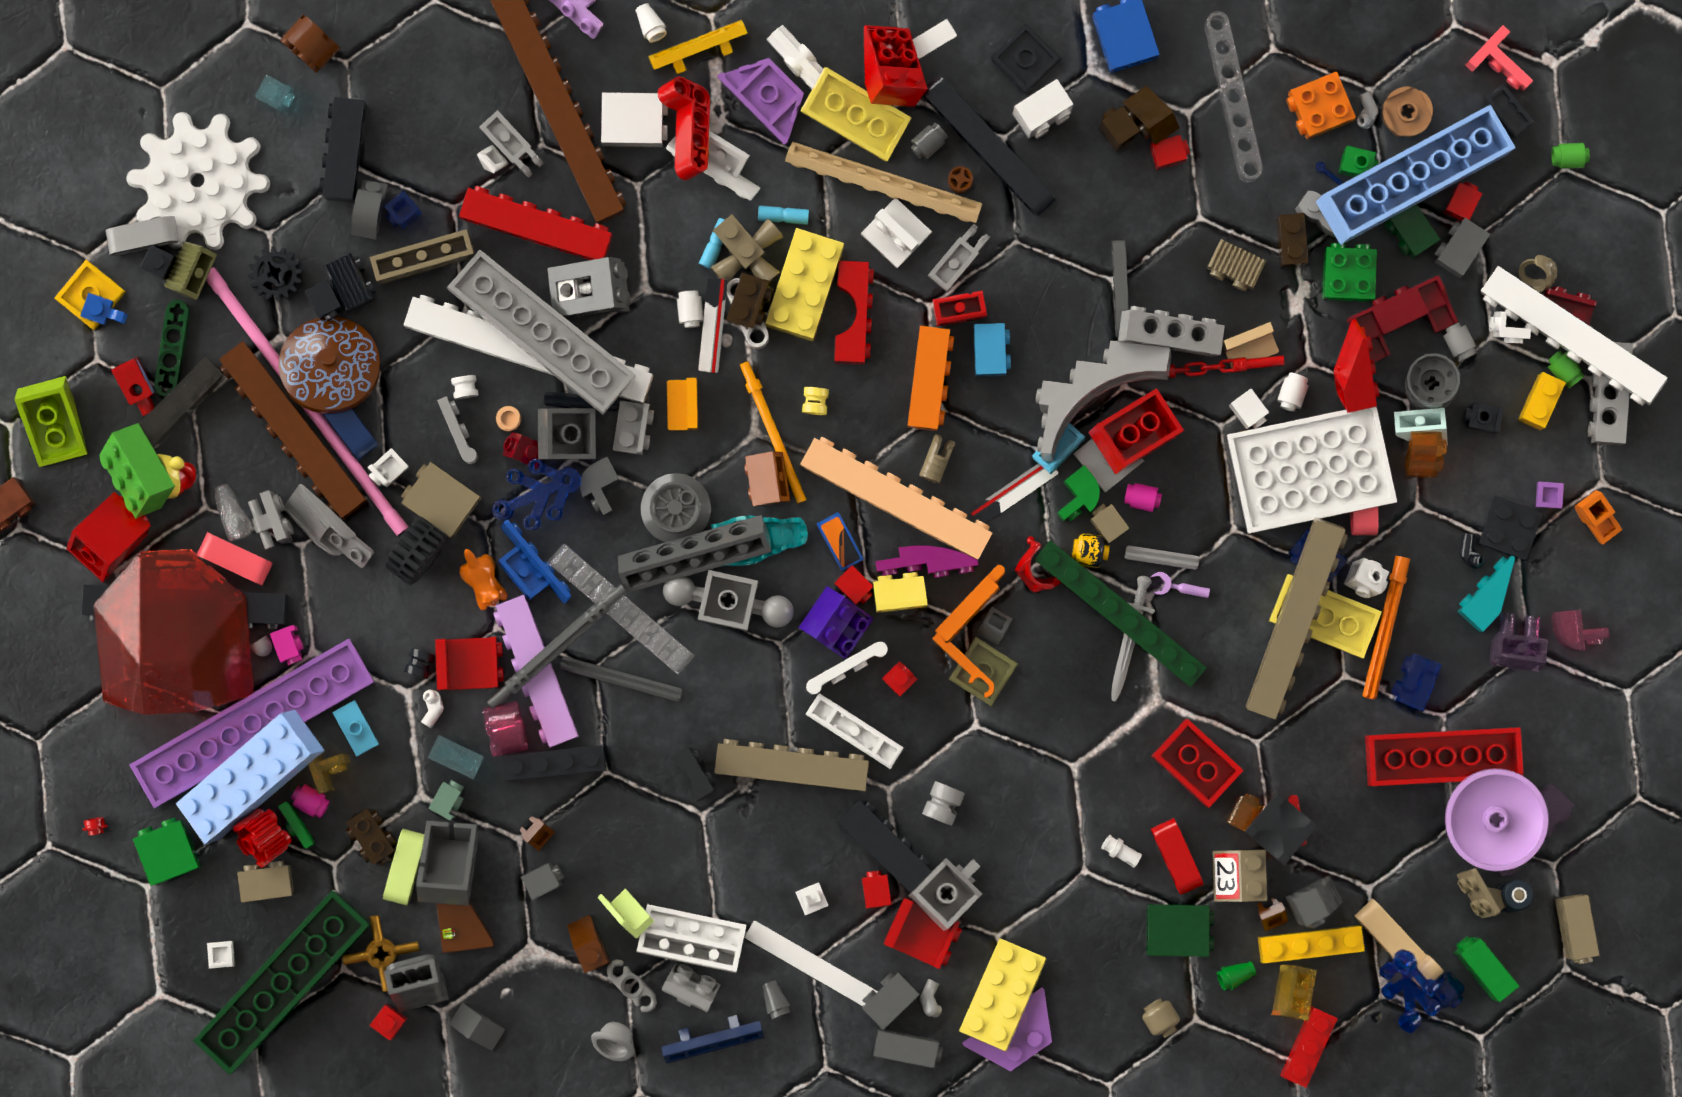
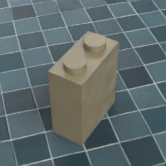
[401,462,482,539]
[1554,894,1599,964]

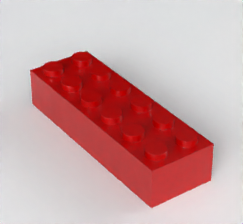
[1365,727,1524,786]

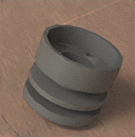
[1404,353,1460,410]

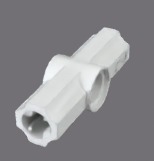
[767,25,823,89]

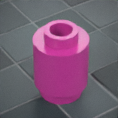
[1124,483,1162,512]
[291,784,330,818]

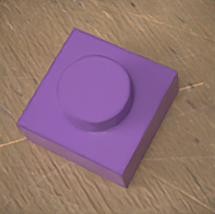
[1536,482,1564,509]

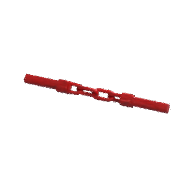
[1168,355,1285,378]

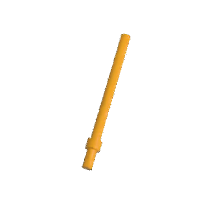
[740,361,807,504]

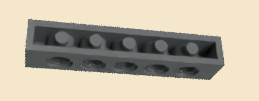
[618,515,771,593]

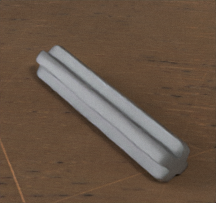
[1125,546,1199,570]

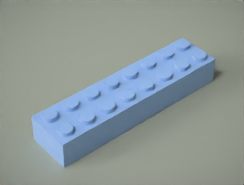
[1316,105,1516,245]

